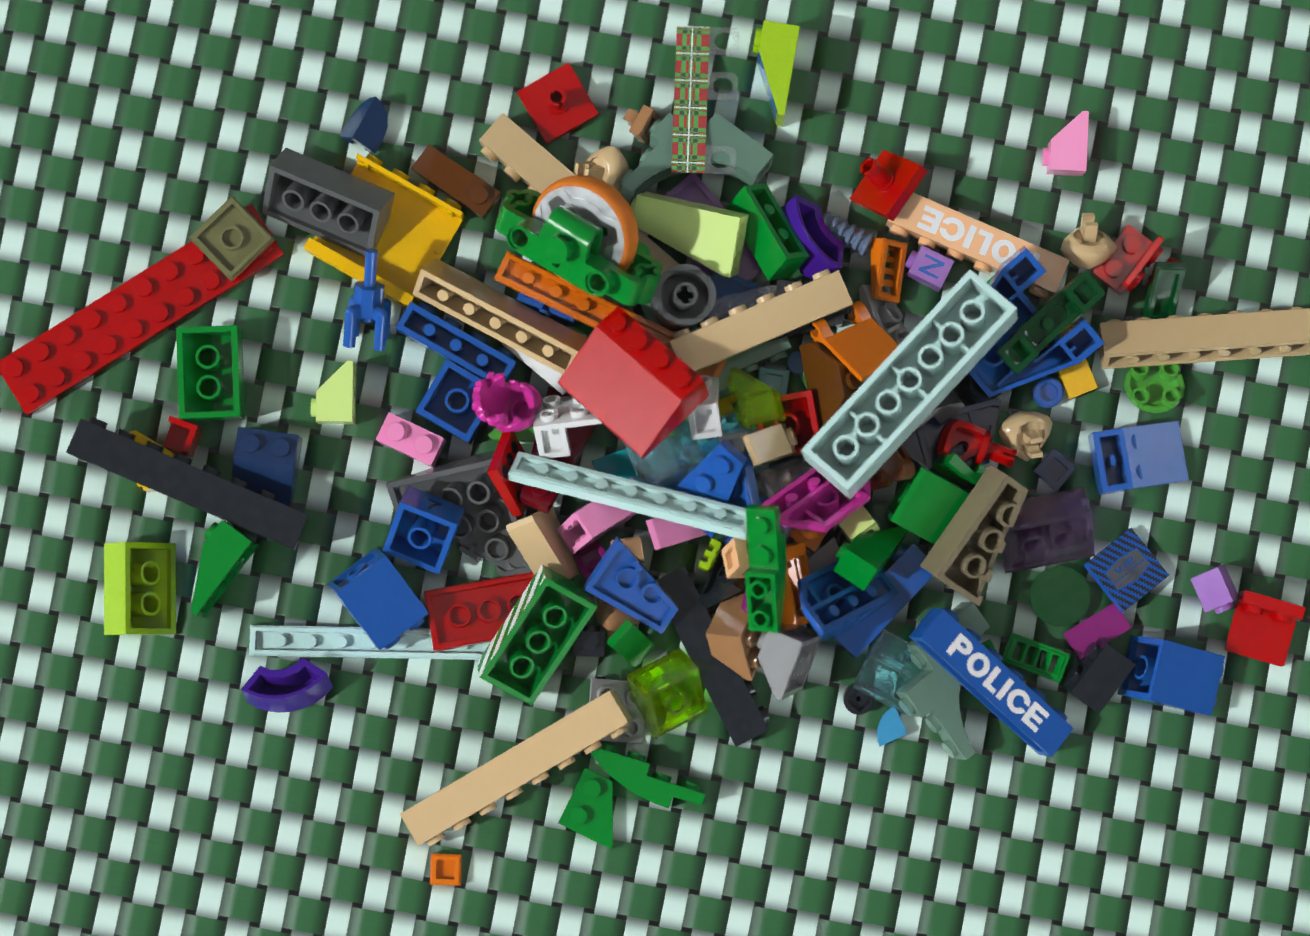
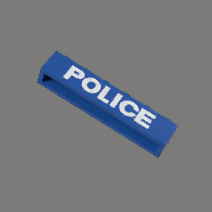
[909,608,1074,757]

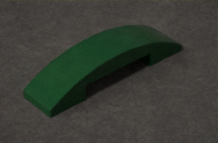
[996,270,1106,375]

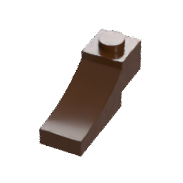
[411,144,502,220]

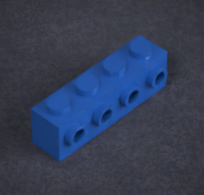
[395,301,518,383]

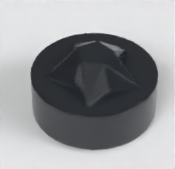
[843,683,874,715]

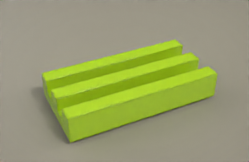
[698,538,722,573]

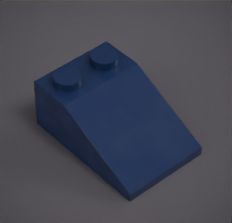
[232,427,303,506]

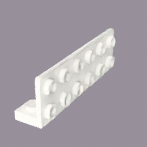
[533,375,723,459]

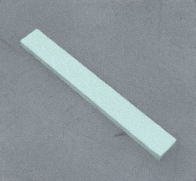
[508,451,747,540]
[249,625,490,660]

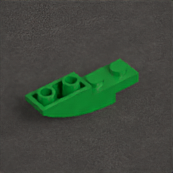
[745,504,786,633]
[590,742,705,808]

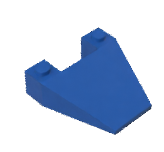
[968,246,1104,397]

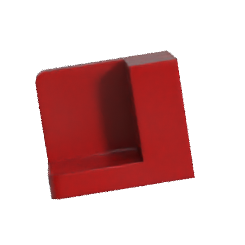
[163,416,203,457]

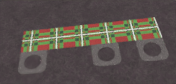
[671,26,740,174]

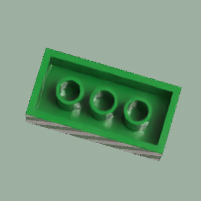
[477,564,598,706]

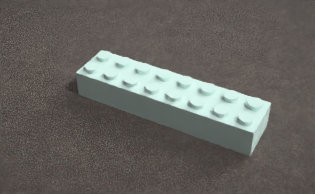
[802,270,1018,500]

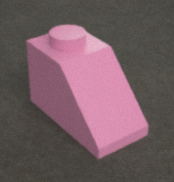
[1042,111,1089,176]

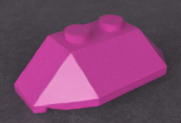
[761,468,871,532]

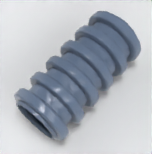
[822,211,874,258]

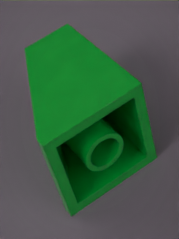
[885,461,970,544]

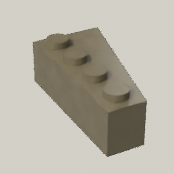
[920,464,1028,606]

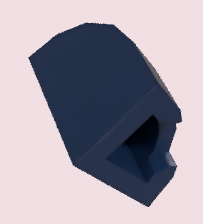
[339,96,388,153]

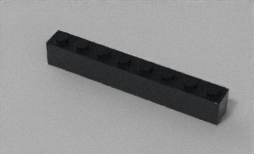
[66,417,310,550]

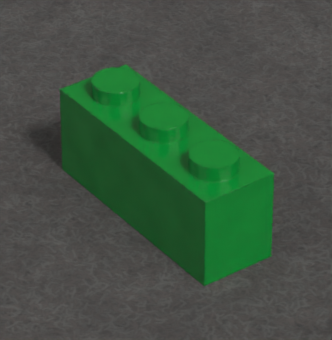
[726,183,809,281]

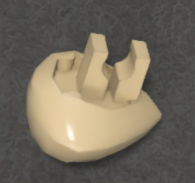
[574,146,629,192]
[1060,213,1118,269]
[998,411,1053,461]

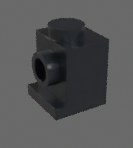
[573,625,606,657]

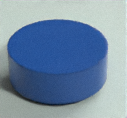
[1032,377,1064,408]

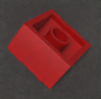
[753,390,820,458]

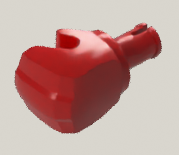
[936,419,1017,468]

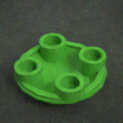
[1124,364,1185,413]

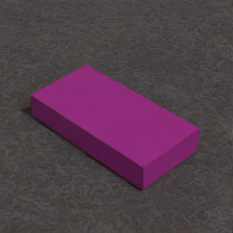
[1062,603,1131,660]

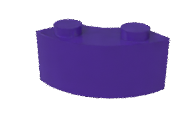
[781,195,844,281]
[241,658,333,713]

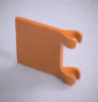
[810,301,899,382]

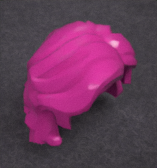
[472,372,543,433]

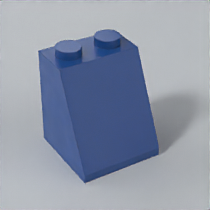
[327,547,428,650]
[1118,635,1225,716]

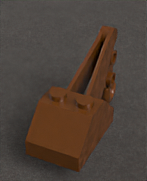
[799,342,915,491]

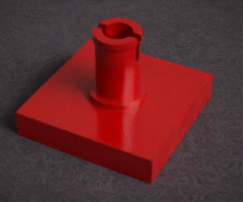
[517,62,599,145]
[849,149,928,221]

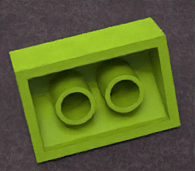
[104,542,176,635]

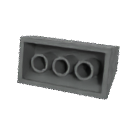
[262,148,395,256]

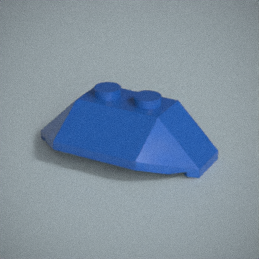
[797,560,899,642]

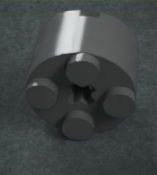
[650,264,716,331]

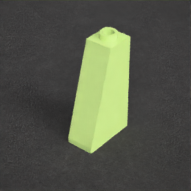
[631,191,749,278]

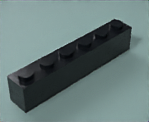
[656,566,771,747]

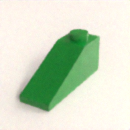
[833,526,909,591]

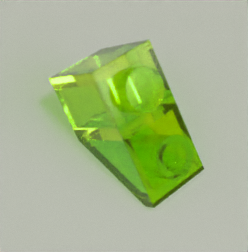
[728,367,786,430]

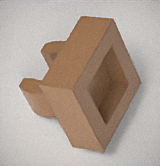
[623,105,663,145]

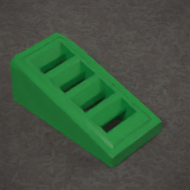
[1002,632,1070,683]

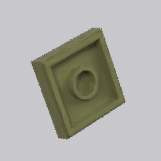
[189,196,275,282]

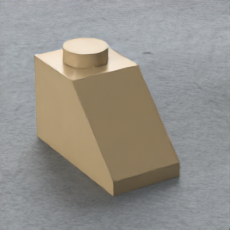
[742,423,798,466]

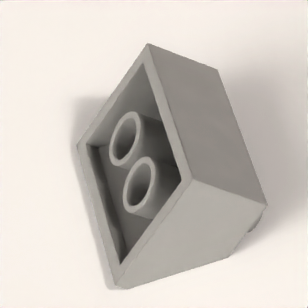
[757,625,821,700]

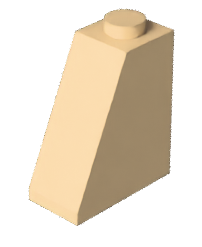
[505,506,580,580]

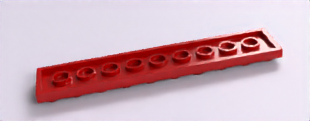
[0,203,285,416]

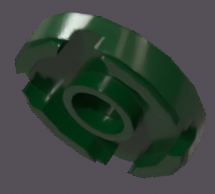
[1029,566,1091,627]

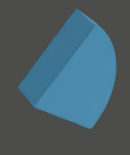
[877,706,908,747]

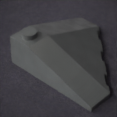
[386,450,532,577]

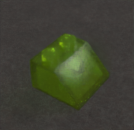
[627,648,707,739]

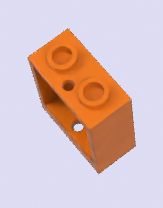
[780,542,810,631]

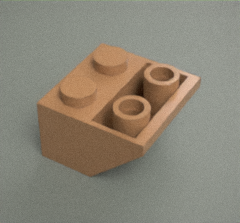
[706,592,762,681]

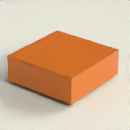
[430,853,462,885]

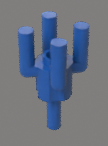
[343,248,391,351]

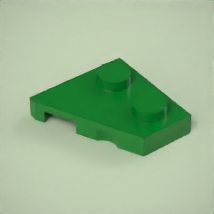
[558,768,613,849]

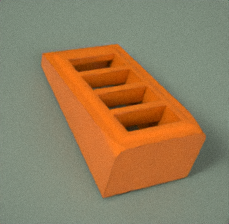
[871,238,908,303]

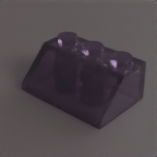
[1001,488,1095,574]

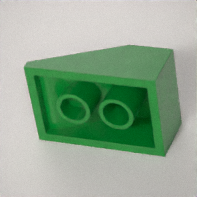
[190,520,259,618]

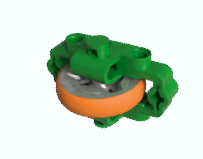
[495,175,663,306]

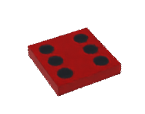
[487,432,526,517]

